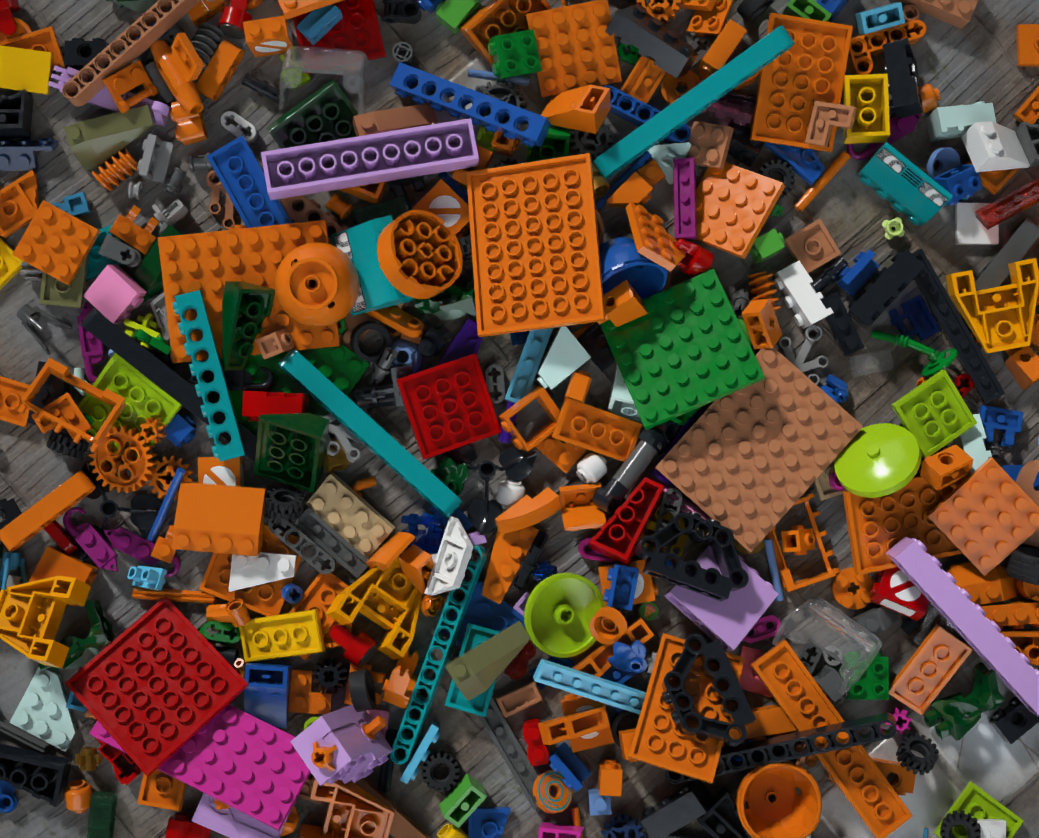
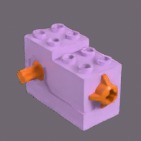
[290,704,393,786]
[192,793,300,838]

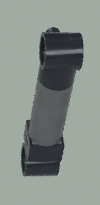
[593,420,679,515]

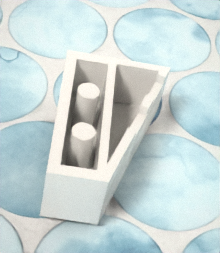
[774,261,834,329]

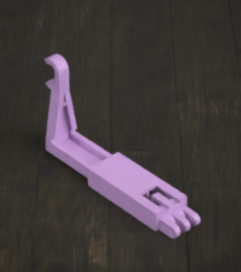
[48,66,172,127]

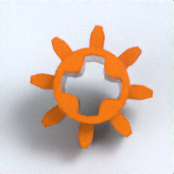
[140,417,167,443]

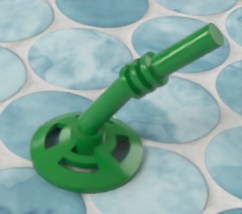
[871,330,958,378]

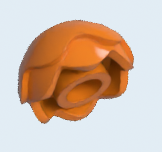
[420,594,443,617]

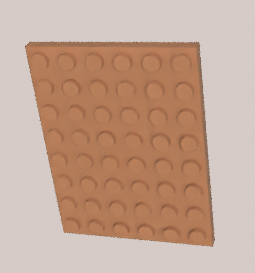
[655,348,864,553]

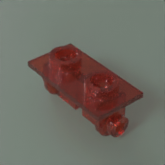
[503,640,537,680]

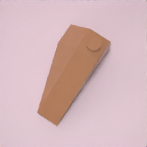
[353,104,438,137]

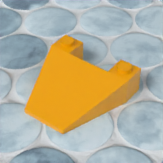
[945,258,1039,353]
[326,556,422,660]
[0,576,91,668]

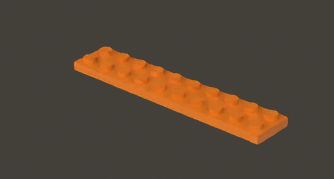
[750,640,913,838]

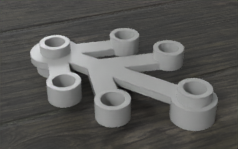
[778,325,829,385]
[315,411,373,462]

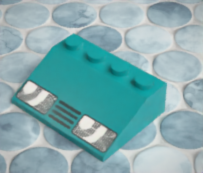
[857,142,953,227]
[331,215,413,316]

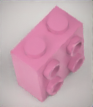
[83,264,147,324]

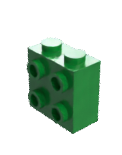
[488,29,542,81]
[842,651,889,700]

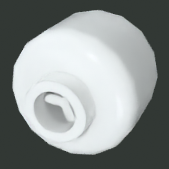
[576,453,607,484]
[496,478,525,510]

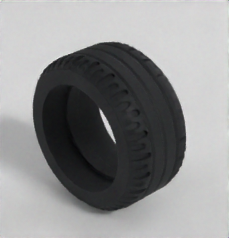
[1005,545,1039,585]

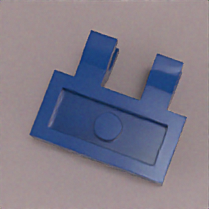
[978,405,1023,447]

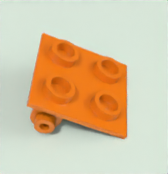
[687,0,734,37]

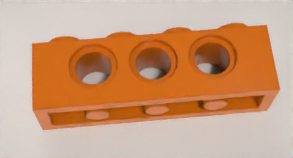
[824,757,916,796]

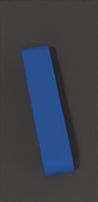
[604,85,691,144]

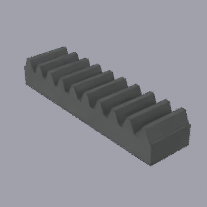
[295,507,368,579]

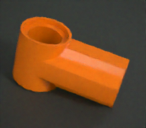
[206,599,251,627]

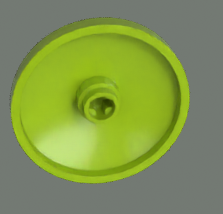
[834,423,921,498]
[524,573,605,658]

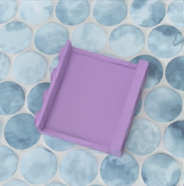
[664,538,779,653]

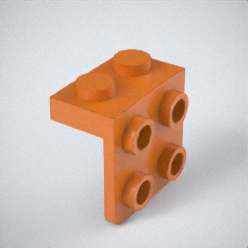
[559,482,606,531]

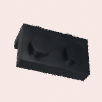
[728,118,766,167]

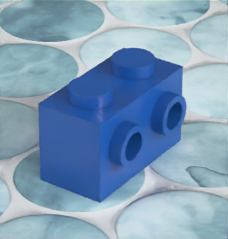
[932,164,982,205]

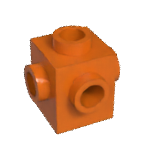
[781,525,815,555]

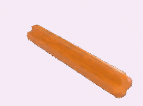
[132,587,216,604]

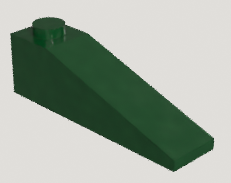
[132,225,182,305]

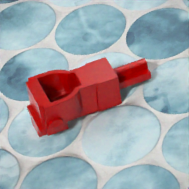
[89,729,143,785]

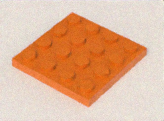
[526,0,622,98]
[674,162,785,259]
[926,457,1039,576]
[199,524,307,616]

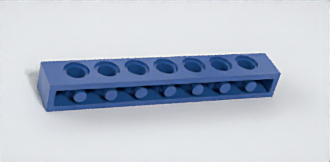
[389,62,551,147]

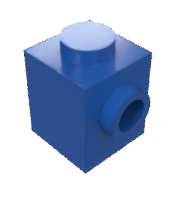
[165,414,198,447]

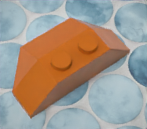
[936,562,1018,610]

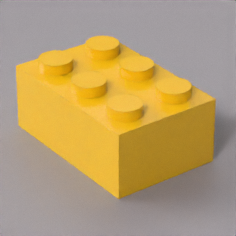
[842,74,890,144]

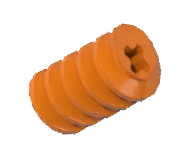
[91,148,138,191]
[747,272,781,313]

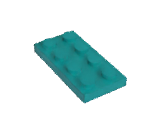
[445,622,500,717]

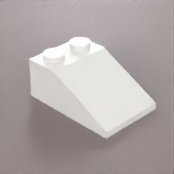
[961,121,1030,172]

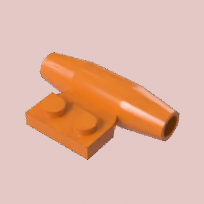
[150,33,204,115]

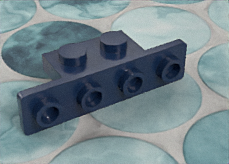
[0,138,59,171]

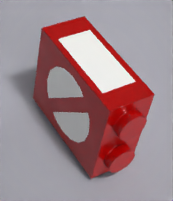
[870,567,929,621]

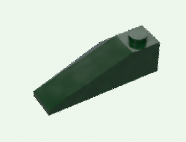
[222,281,275,370]

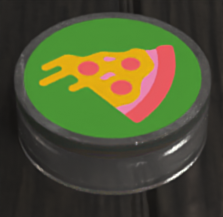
[638,601,659,622]

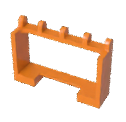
[18,358,126,453]
[766,492,840,592]

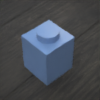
[588,789,611,816]

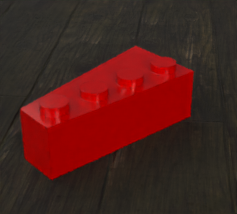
[589,477,665,566]

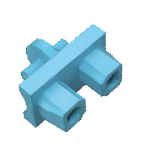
[127,565,168,591]

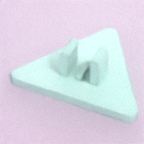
[648,142,691,184]

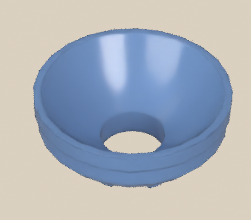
[927,147,961,178]
[389,339,423,374]

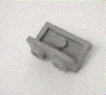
[137,134,174,184]

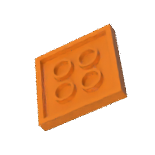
[12,200,101,286]

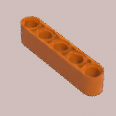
[0,471,96,552]

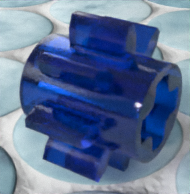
[532,561,558,583]

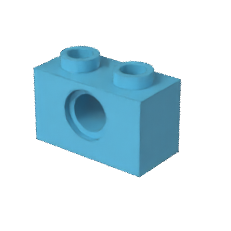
[855,2,905,34]

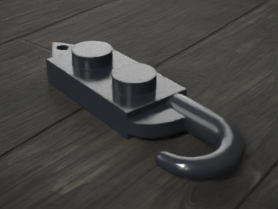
[189,366,274,391]

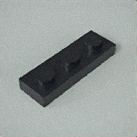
[821,292,864,357]

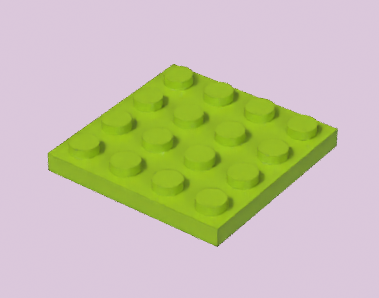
[78,353,182,458]

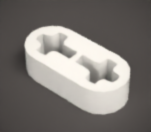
[221,111,258,143]

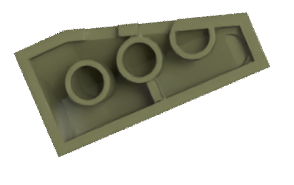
[64,105,155,171]
[445,620,530,701]

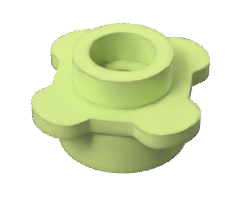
[882,217,905,240]

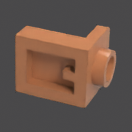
[256,328,294,360]

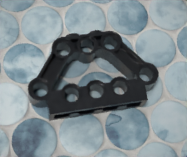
[635,512,749,602]
[662,634,756,747]

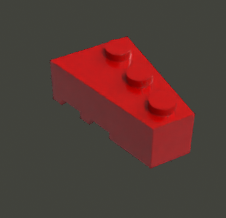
[242,391,310,421]

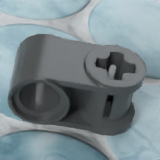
[98,234,142,268]

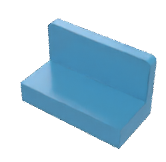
[297,5,343,45]

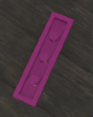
[673,157,697,241]

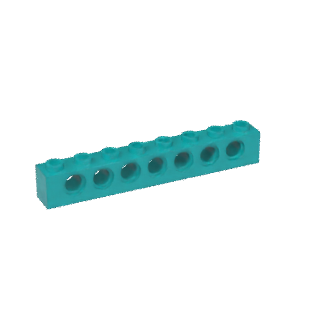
[172,290,246,462]

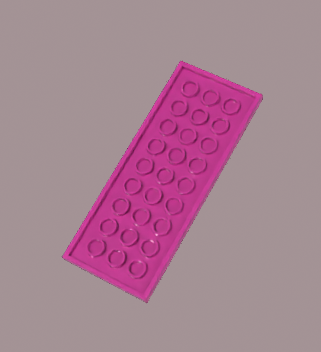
[89,704,311,831]

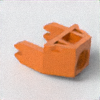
[382,647,419,709]

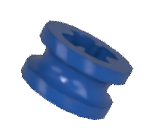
[281,583,303,604]

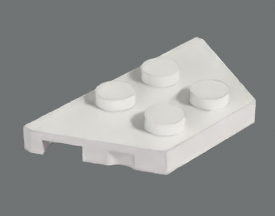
[424,516,474,596]

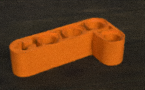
[847,20,926,75]

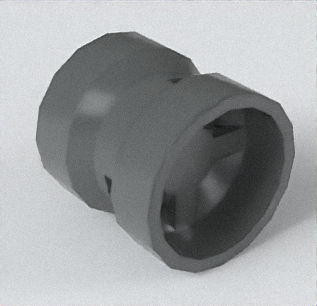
[392,42,414,66]

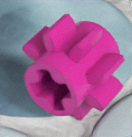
[884,707,912,735]

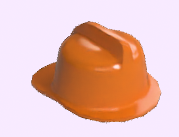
[589,607,628,645]

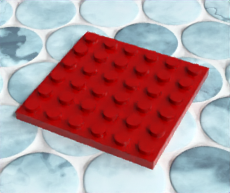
[65,596,249,777]

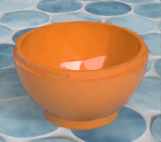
[275,242,360,327]
[736,761,822,838]

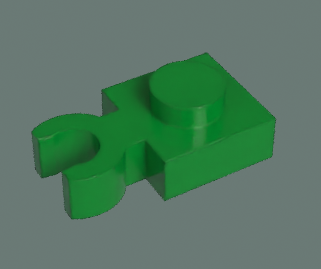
[133,329,172,355]

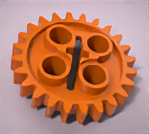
[89,425,157,493]

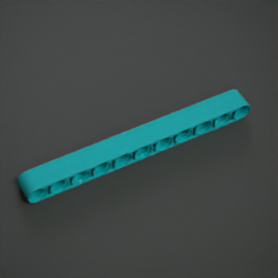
[593,25,795,179]
[278,348,462,518]
[390,545,487,764]

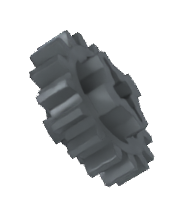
[570,119,614,160]

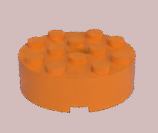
[377,210,463,299]

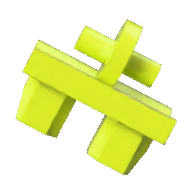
[123,313,164,350]

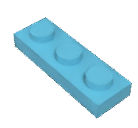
[400,721,441,784]

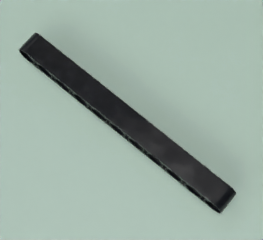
[80,308,257,462]
[665,713,897,784]

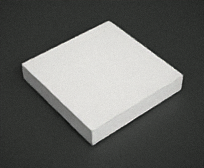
[955,203,999,245]

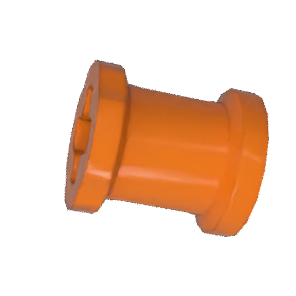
[325,193,353,221]

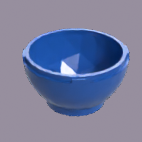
[599,237,668,300]

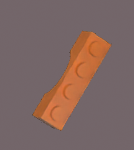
[573,616,654,677]

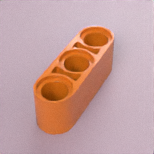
[196,40,244,101]

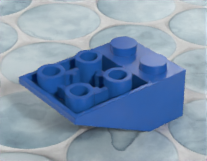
[244,662,292,729]

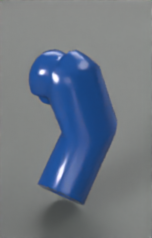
[825,374,849,403]

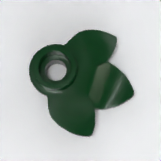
[431,455,469,495]

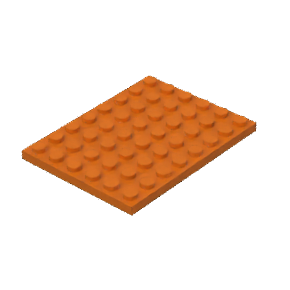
[466,153,606,337]
[158,220,340,363]

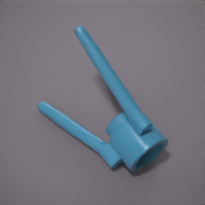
[0,553,28,590]

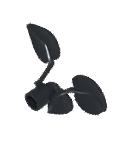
[441,444,537,534]
[77,461,163,561]

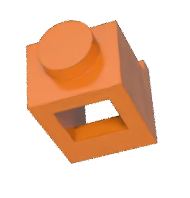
[491,131,519,157]

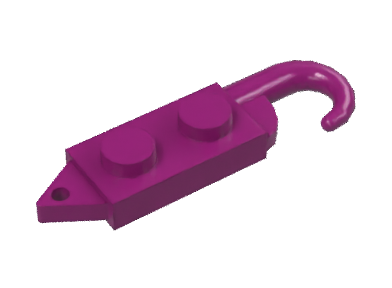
[847,114,922,160]
[77,302,105,383]
[63,507,118,572]
[104,527,181,577]

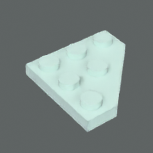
[9,667,78,752]

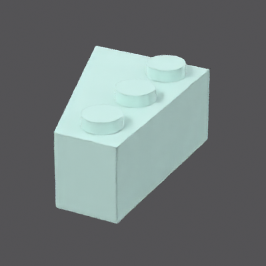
[926,101,996,142]
[951,414,992,478]

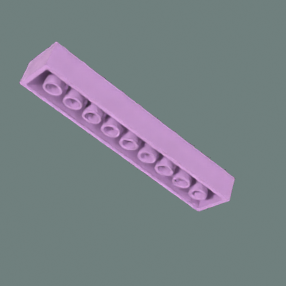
[261,118,479,200]
[886,536,1039,717]

